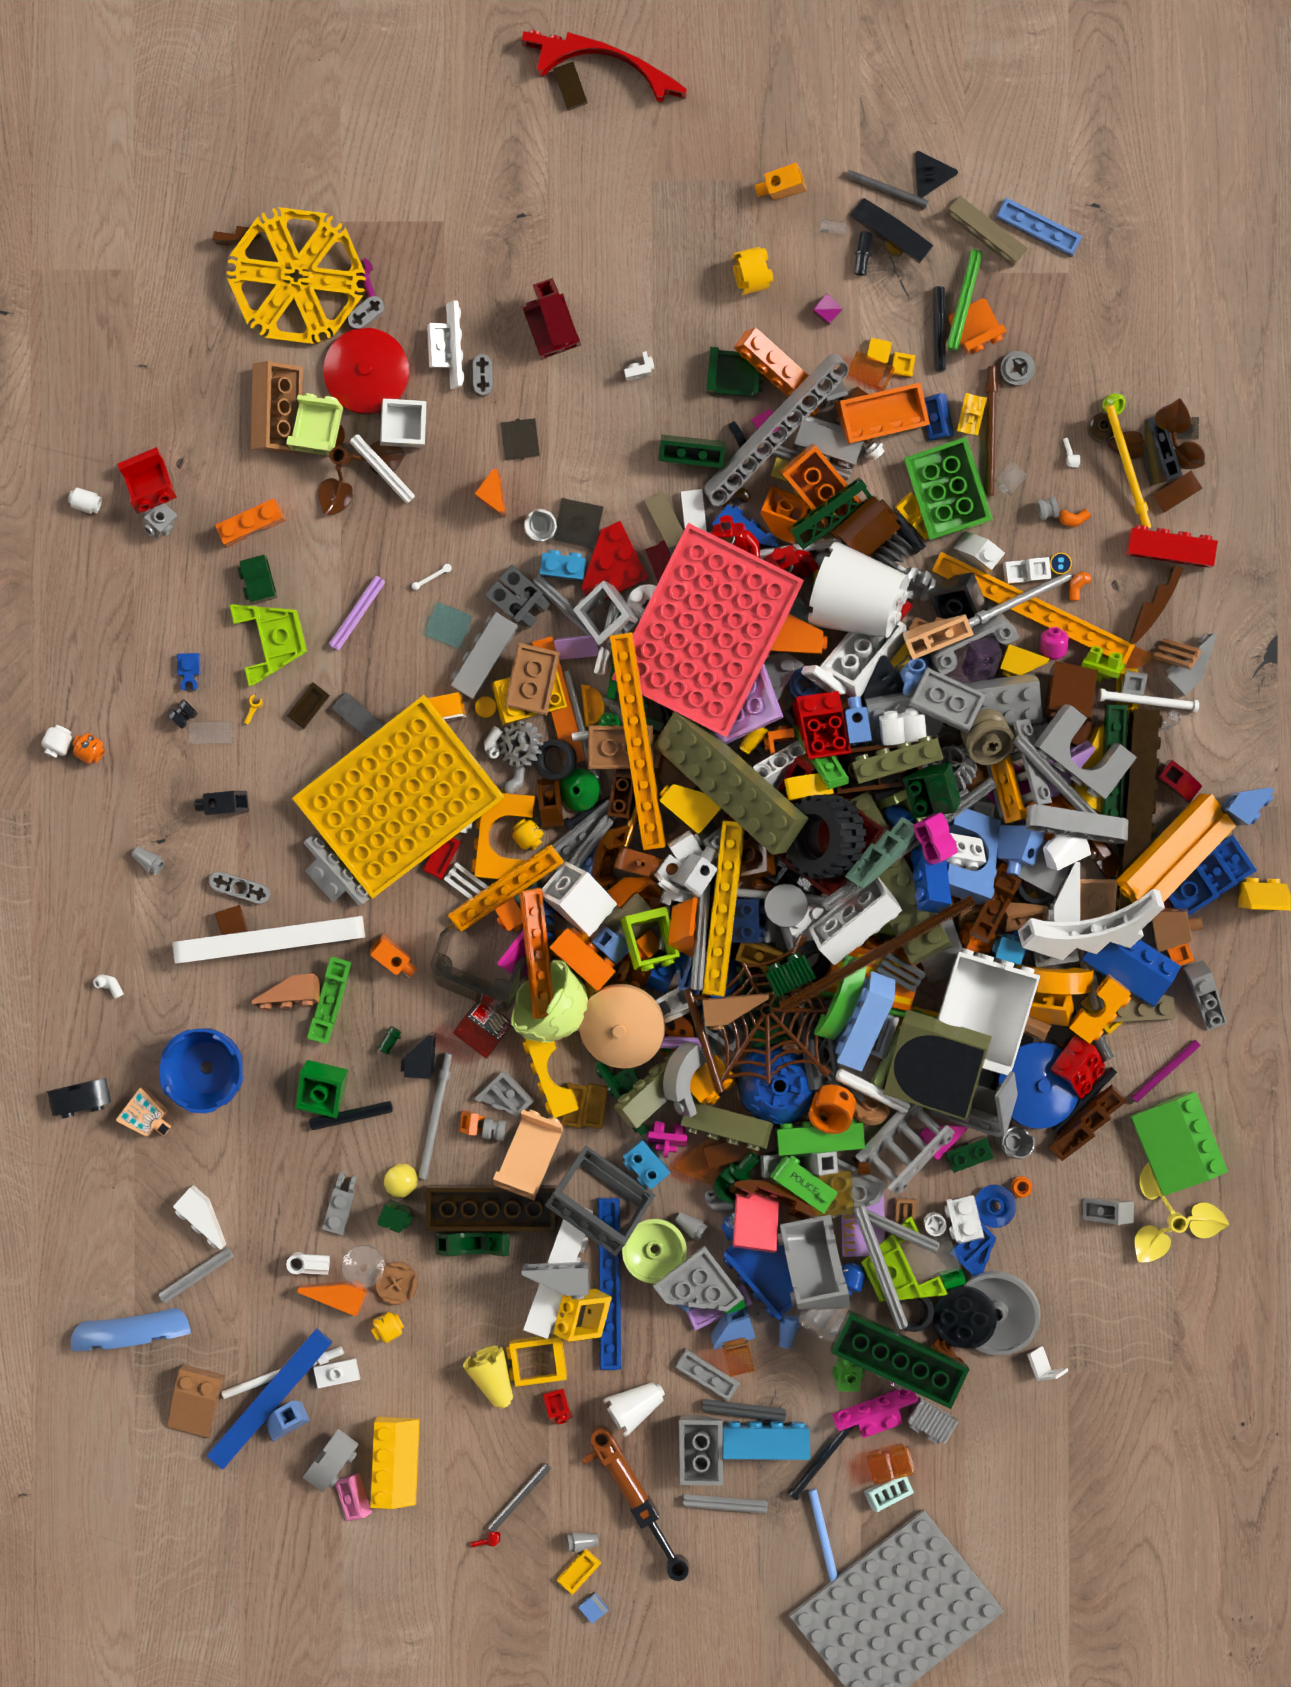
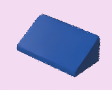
[924,393,954,441]

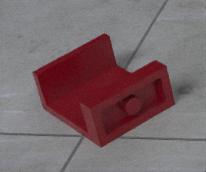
[523,293,581,360]

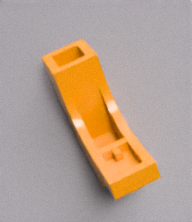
[1015,964,1094,994]

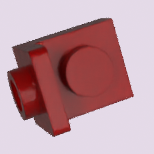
[543,1388,573,1425]

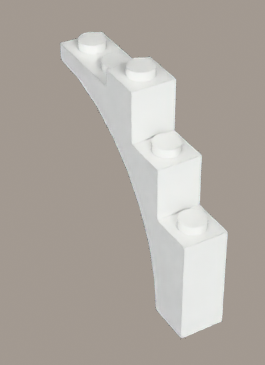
[1018,889,1165,960]

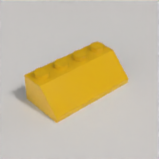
[370,1417,420,1509]

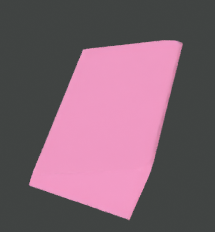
[335,1473,372,1521]

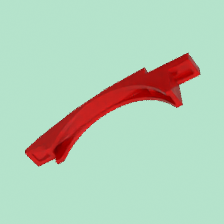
[521,30,687,103]

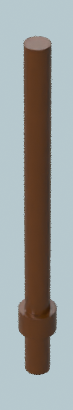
[985,366,998,496]

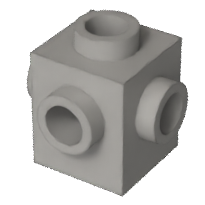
[142,503,178,540]

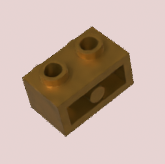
[735,942,784,973]

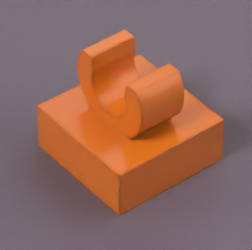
[459,1110,485,1135]

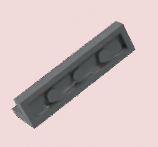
[795,1000,842,1090]

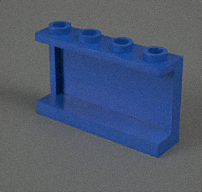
[723,1237,794,1320]

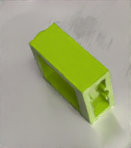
[620,907,680,972]

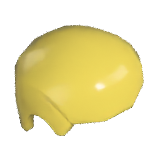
[384,1164,418,1198]

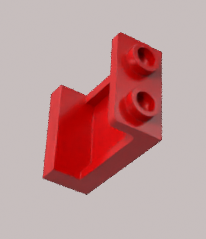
[117,447,177,514]

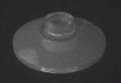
[342,1245,385,1288]

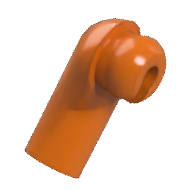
[1058,508,1091,528]
[1069,571,1092,601]

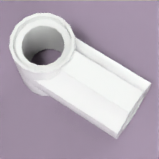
[286,1252,330,1275]

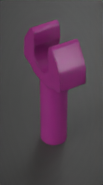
[357,258,376,298]

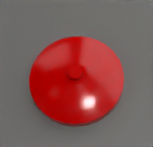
[323,328,410,414]

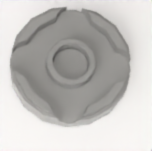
[764,884,808,928]

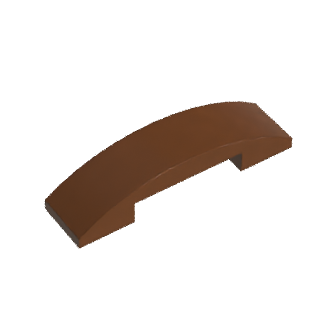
[591,825,630,896]
[969,870,1022,944]
[729,1180,815,1220]

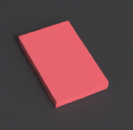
[733,1193,779,1253]

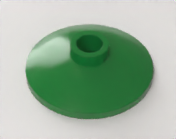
[560,768,600,811]

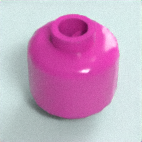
[1040,627,1069,660]

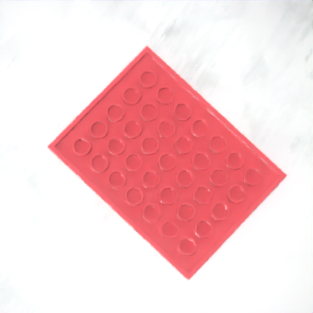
[611,523,805,737]

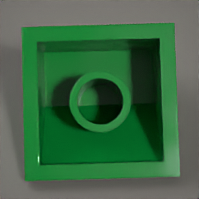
[295,1060,348,1118]

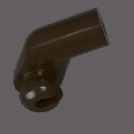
[722,487,751,508]

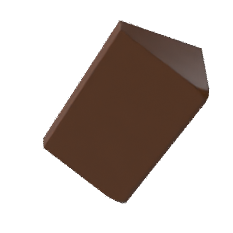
[215,905,249,935]

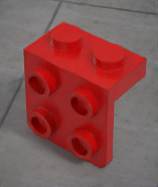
[1050,1035,1105,1098]

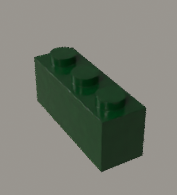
[659,434,725,468]

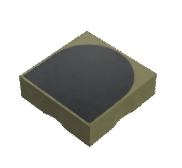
[883,1010,992,1121]

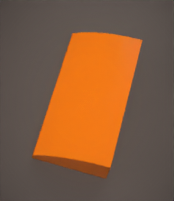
[835,382,930,444]

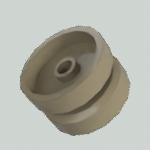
[960,709,1014,765]

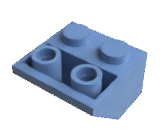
[1221,787,1274,825]

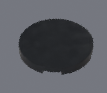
[933,1286,997,1349]

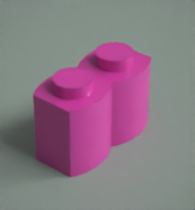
[914,813,958,865]

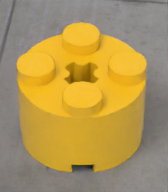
[732,246,774,295]

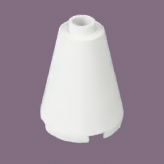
[603,1382,665,1437]

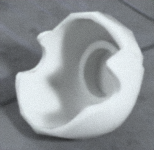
[524,509,557,542]

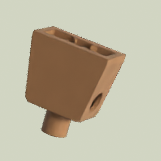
[1152,908,1204,952]

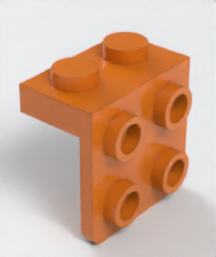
[948,298,1007,355]

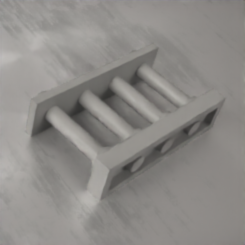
[986,719,1052,817]
[855,1102,955,1195]

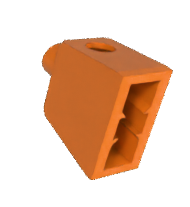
[370,933,417,978]

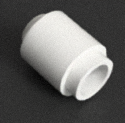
[68,487,102,514]

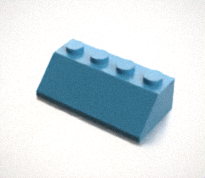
[723,1421,810,1460]

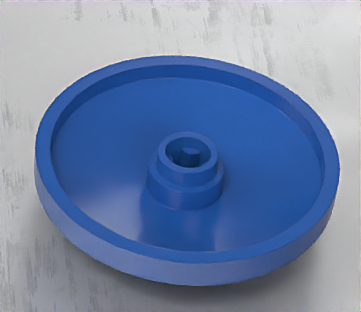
[996,1042,1079,1129]

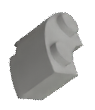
[302,1429,359,1492]

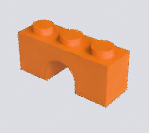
[215,498,286,547]

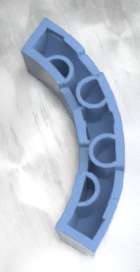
[71,1308,191,1351]

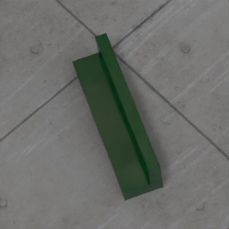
[788,478,872,550]

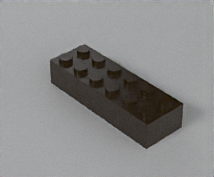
[426,1185,557,1231]

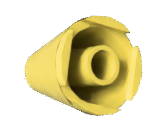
[463,1346,513,1408]

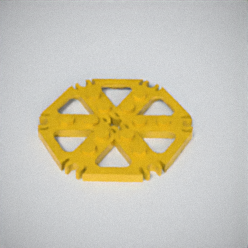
[227,207,366,344]

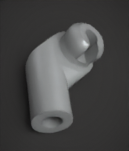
[704,1190,733,1211]

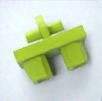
[1081,646,1125,683]

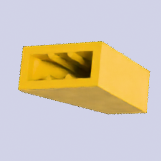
[659,784,721,834]

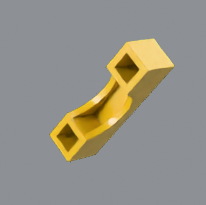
[523,1038,579,1118]

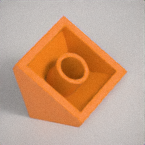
[475,468,506,517]
[668,898,698,957]

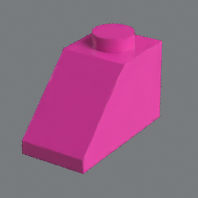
[918,1124,967,1160]

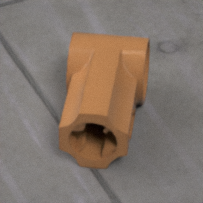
[1023,1015,1052,1043]

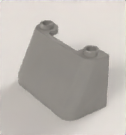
[926,606,1020,675]
[777,1214,850,1309]

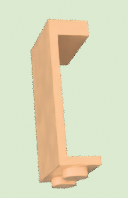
[493,1110,563,1200]

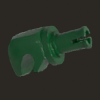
[713,1151,760,1203]

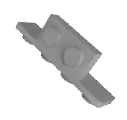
[303,833,371,906]

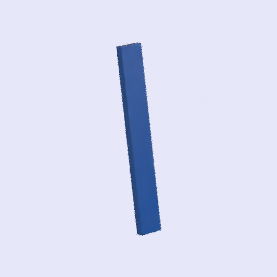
[598,1197,622,1370]
[207,1328,333,1470]

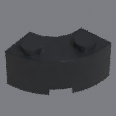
[47,1078,111,1119]

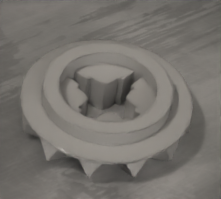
[1000,351,1035,386]

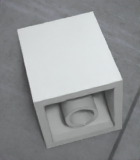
[542,861,617,937]

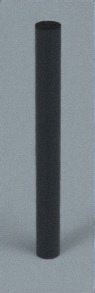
[1052,1067,1117,1134]

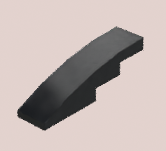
[850,198,933,264]

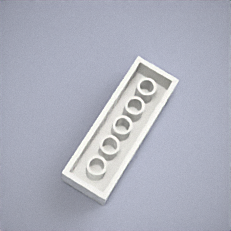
[523,1208,593,1339]

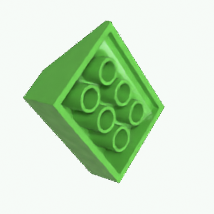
[904,437,994,540]
[1130,1091,1228,1196]

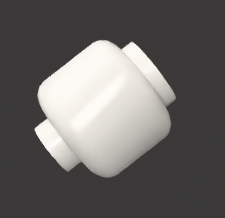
[41,725,73,758]

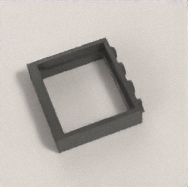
[545,1145,655,1256]

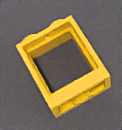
[553,1289,612,1342]
[506,1334,567,1387]

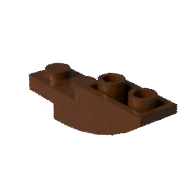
[608,769,635,819]

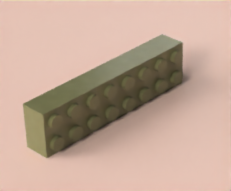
[653,711,808,855]
[850,791,953,965]

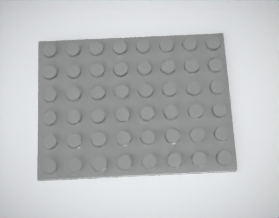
[789,1509,1004,1687]

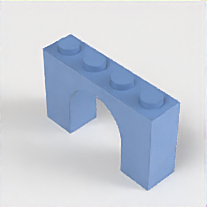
[947,809,1001,905]

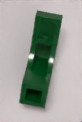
[436,1231,510,1257]

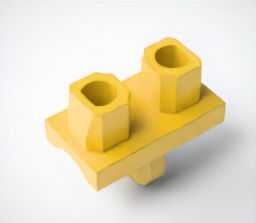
[956,393,987,436]

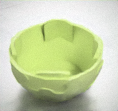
[511,960,588,1042]

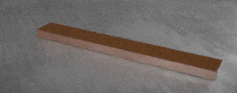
[703,1114,868,1169]

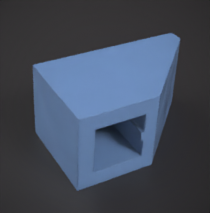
[710,1306,756,1350]
[264,1400,310,1442]

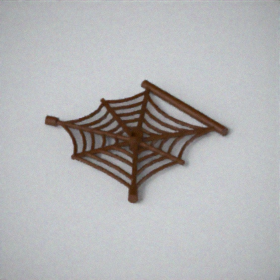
[683,934,831,1094]

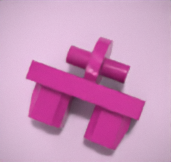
[648,1121,687,1158]

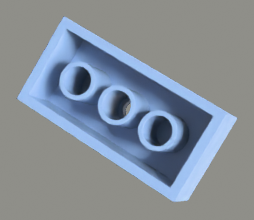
[835,971,895,1072]

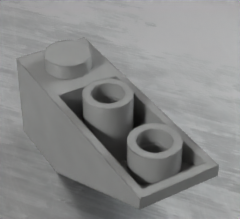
[1164,632,1217,696]
[1183,960,1227,1031]

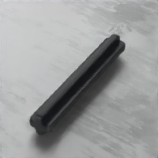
[933,286,946,372]
[309,1101,393,1130]

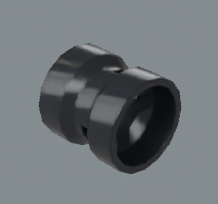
[167,699,198,729]

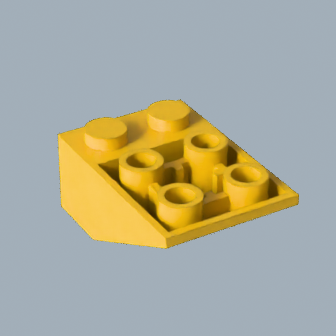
[491,671,567,726]

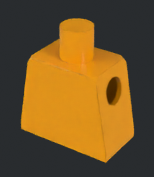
[755,163,807,200]

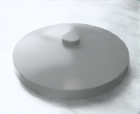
[963,1271,1041,1355]

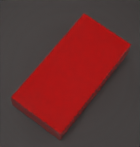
[423,838,461,880]

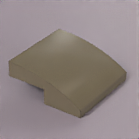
[602,893,658,944]

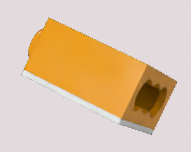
[427,692,467,722]

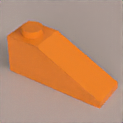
[297,1281,368,1317]

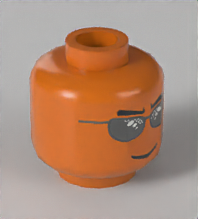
[72,733,105,764]

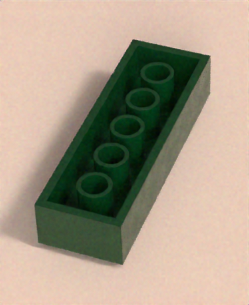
[830,1309,970,1409]

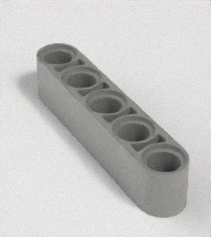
[1026,804,1128,844]

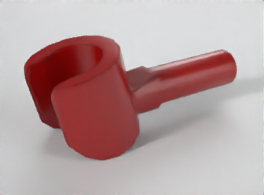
[471,1532,500,1547]

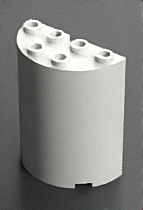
[938,948,1040,1075]

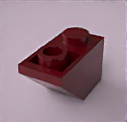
[1155,760,1202,803]

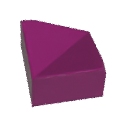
[813,293,843,325]

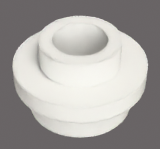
[864,442,885,461]

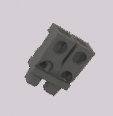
[485,565,550,628]

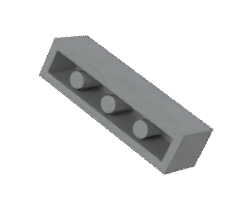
[450,612,519,700]

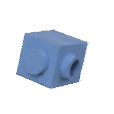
[592,926,629,965]

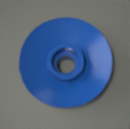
[975,1185,1016,1228]

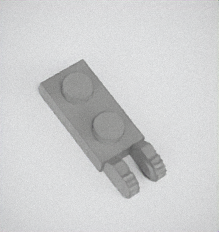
[322,1172,358,1235]

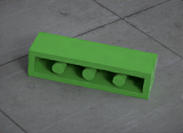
[775,1117,865,1156]

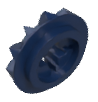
[788,667,822,698]

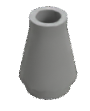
[131,846,165,875]
[675,1212,708,1241]
[567,1532,599,1554]

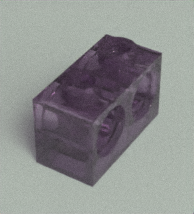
[962,636,1002,683]

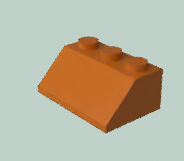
[549,927,616,991]

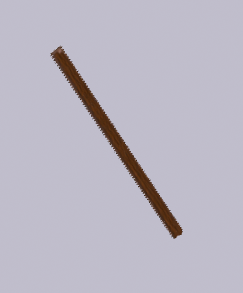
[779,895,976,1013]

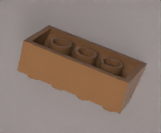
[251,361,303,453]

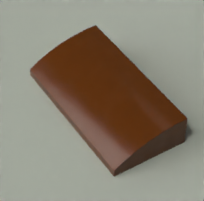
[727,814,776,879]

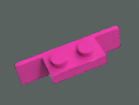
[832,1387,918,1438]

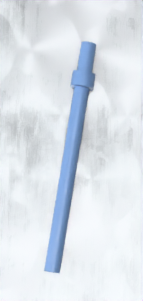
[808,1488,838,1582]

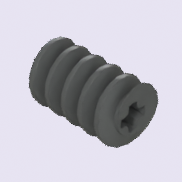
[873,534,913,569]

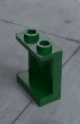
[706,347,763,398]

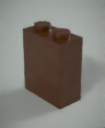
[834,495,901,556]
[1043,661,1098,725]

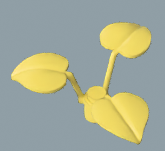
[1134,1162,1229,1262]

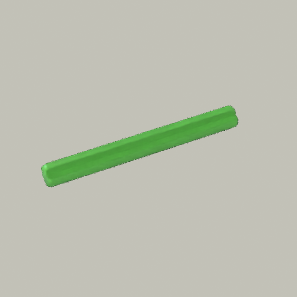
[947,249,982,351]

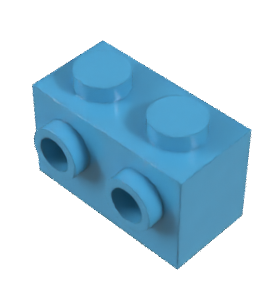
[540,550,586,582]
[990,933,1025,965]
[623,1138,671,1189]

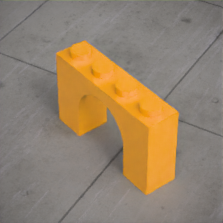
[471,793,536,879]

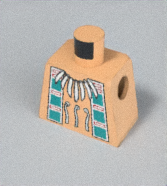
[116,1086,172,1136]

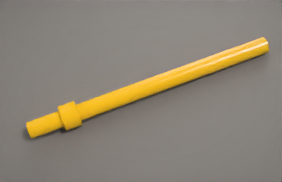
[1105,404,1151,528]

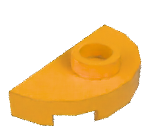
[581,684,605,727]

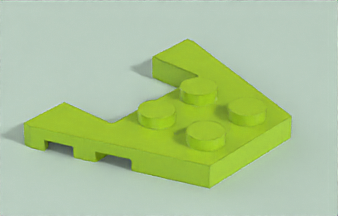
[230,604,308,687]
[862,1216,948,1302]

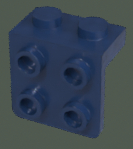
[731,898,766,943]

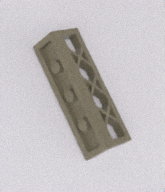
[946,196,1027,267]

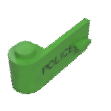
[770,1155,838,1214]

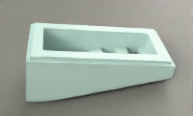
[864,1473,914,1512]

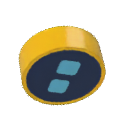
[1050,553,1072,575]

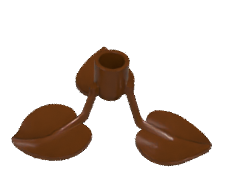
[1108,398,1205,469]
[318,424,405,515]

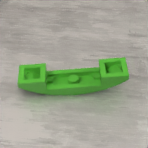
[814,955,867,1040]
[307,956,352,1044]

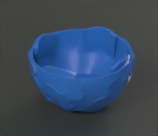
[159,1028,244,1114]
[737,1042,817,1125]

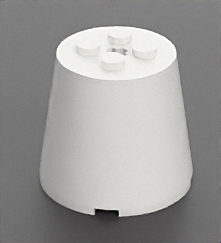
[808,542,908,638]

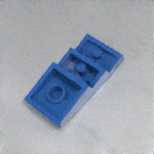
[1168,834,1257,915]

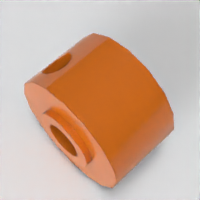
[809,1084,856,1134]

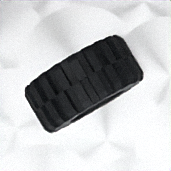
[786,795,866,879]

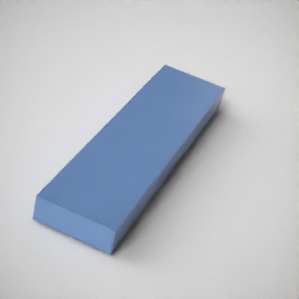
[996,198,1082,257]

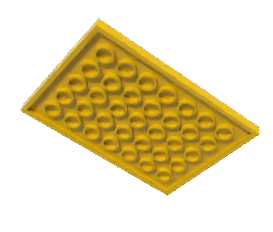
[292,695,505,899]

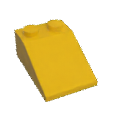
[1238,878,1291,911]

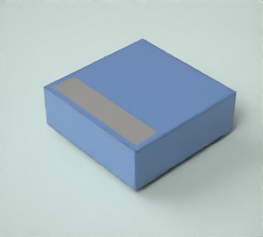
[578,1592,609,1624]

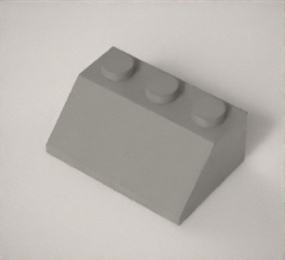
[679,1415,723,1486]

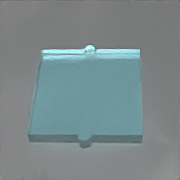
[425,602,472,648]

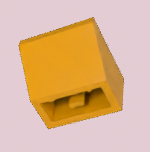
[690,1054,737,1106]

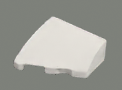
[1043,834,1091,870]

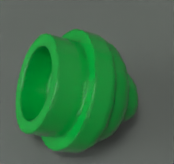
[598,713,620,726]

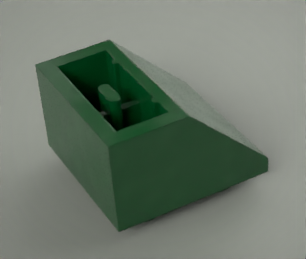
[903,762,961,818]

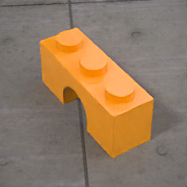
[1069,974,1131,1044]

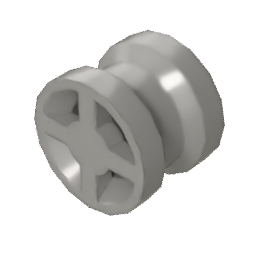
[1037,496,1059,521]

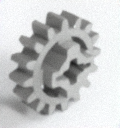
[498,721,543,768]

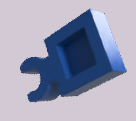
[177,653,201,690]

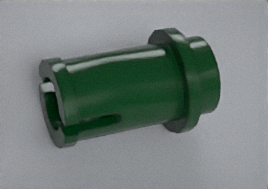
[377,1026,402,1055]

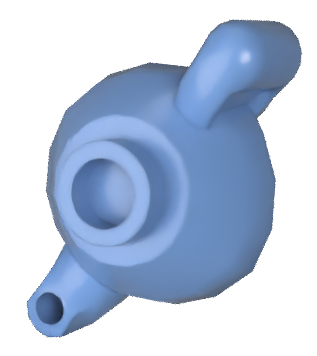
[900,655,930,695]

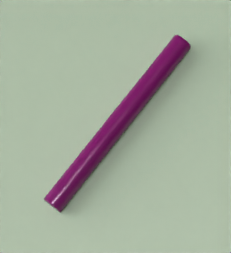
[1131,1040,1201,1103]

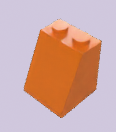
[770,614,827,654]

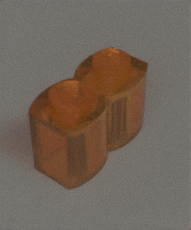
[866,1443,916,1484]

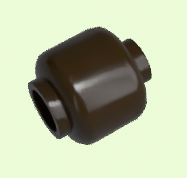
[1087,412,1114,442]

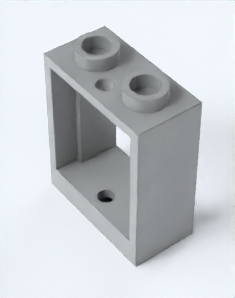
[573,580,639,651]

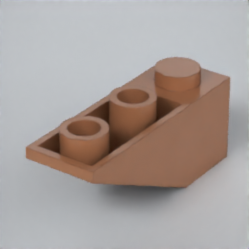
[252,974,320,1011]

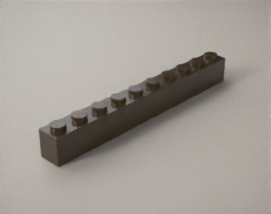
[1115,708,1163,912]

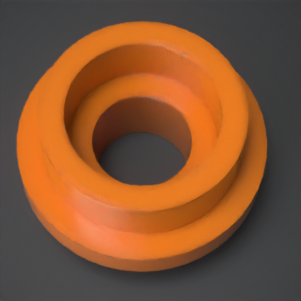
[1011,1176,1032,1198]

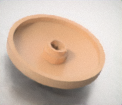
[579,984,665,1068]

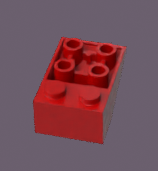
[793,691,851,760]

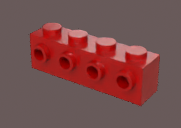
[1125,525,1218,568]

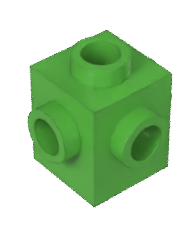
[832,1358,865,1392]

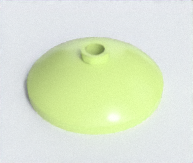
[622,1219,687,1284]

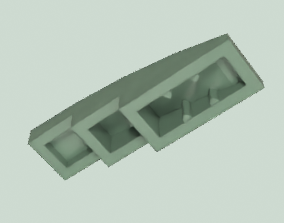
[845,817,916,889]

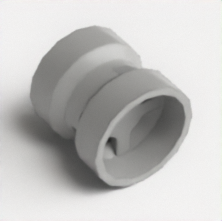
[482,1118,506,1142]

